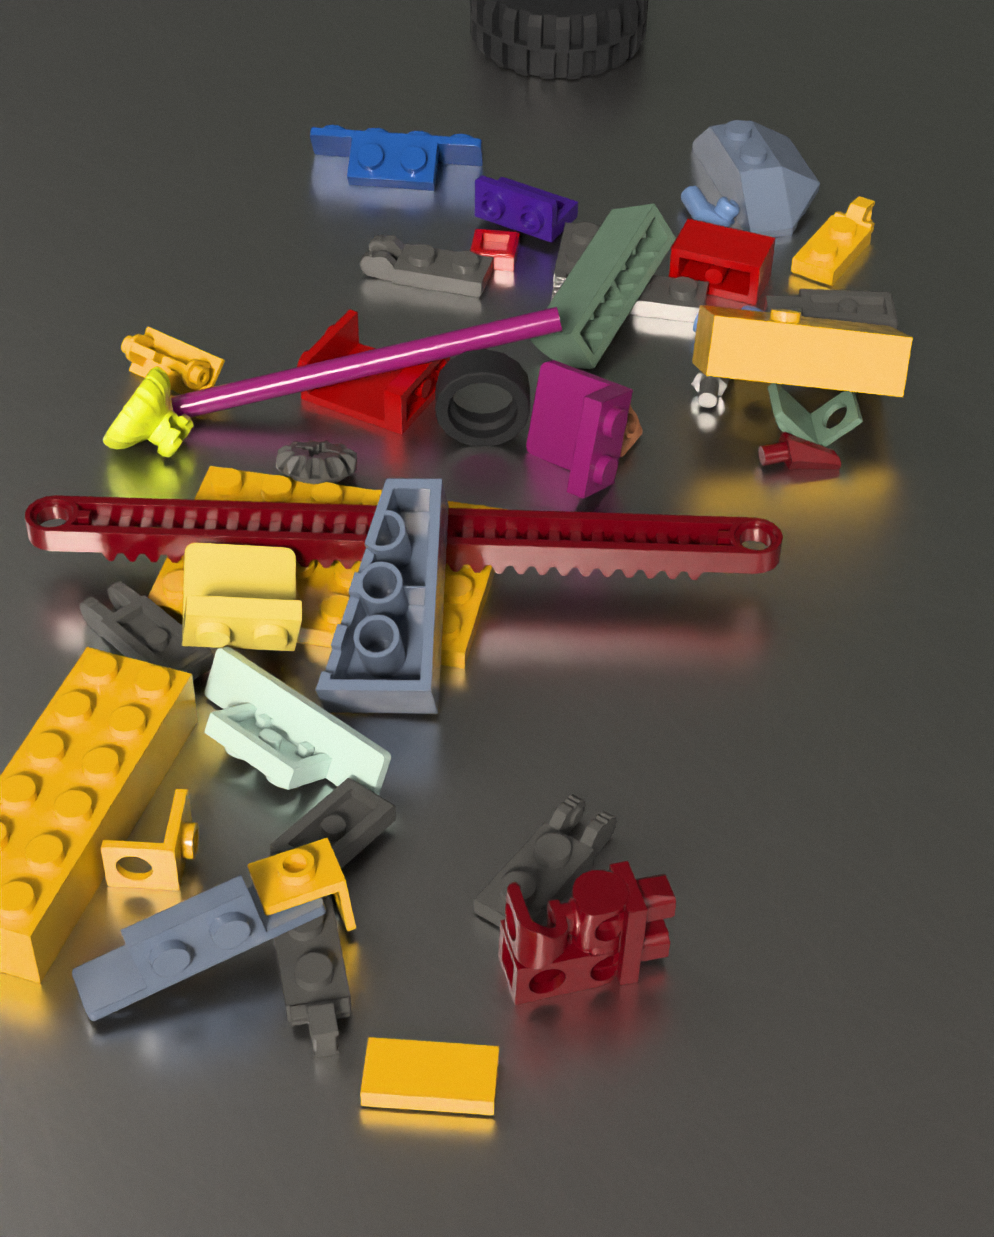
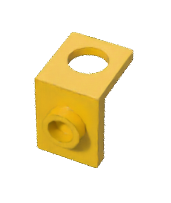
[101,789,199,890]
[247,837,356,932]

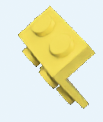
[182,543,302,651]

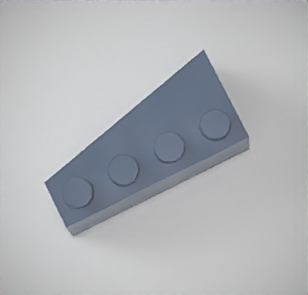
[315,478,449,714]

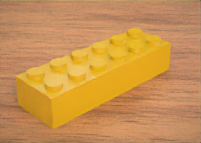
[0,647,198,984]

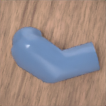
[681,186,740,227]

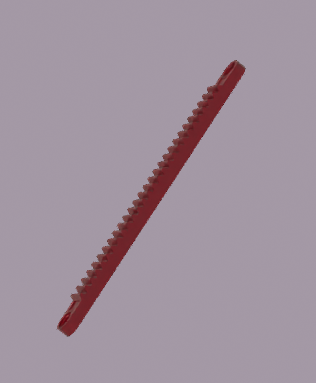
[25,495,783,580]

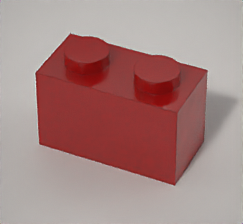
[669,219,775,305]

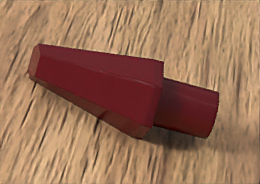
[758,432,842,470]

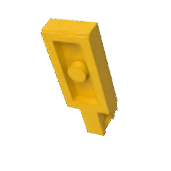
[791,196,875,286]

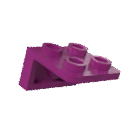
[526,360,633,499]

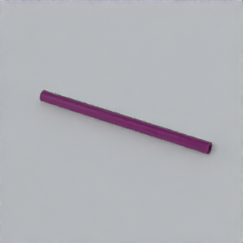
[171,307,562,417]

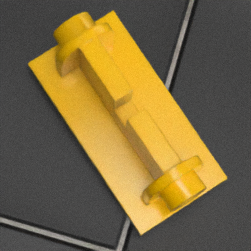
[121,326,225,394]

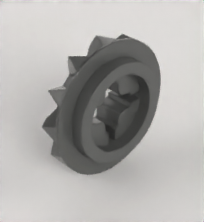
[276,439,357,484]

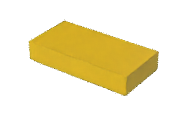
[360,1037,499,1115]

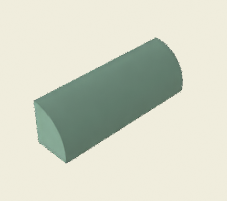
[530,203,676,369]

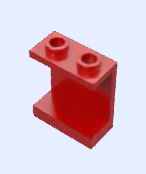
[297,309,450,435]

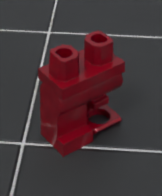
[498,861,676,1005]

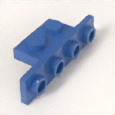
[310,125,484,191]

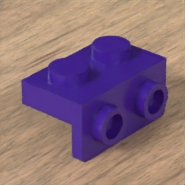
[475,175,578,243]

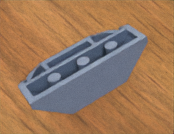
[692,120,820,238]

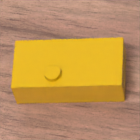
[692,305,913,397]

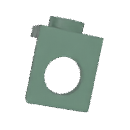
[767,383,863,447]

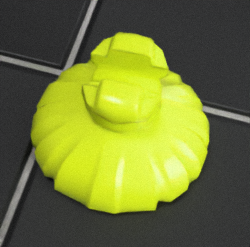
[103,367,193,457]

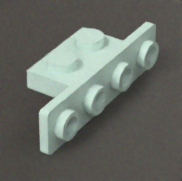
[204,646,391,795]

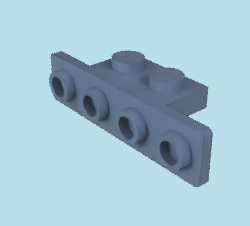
[72,875,326,1021]

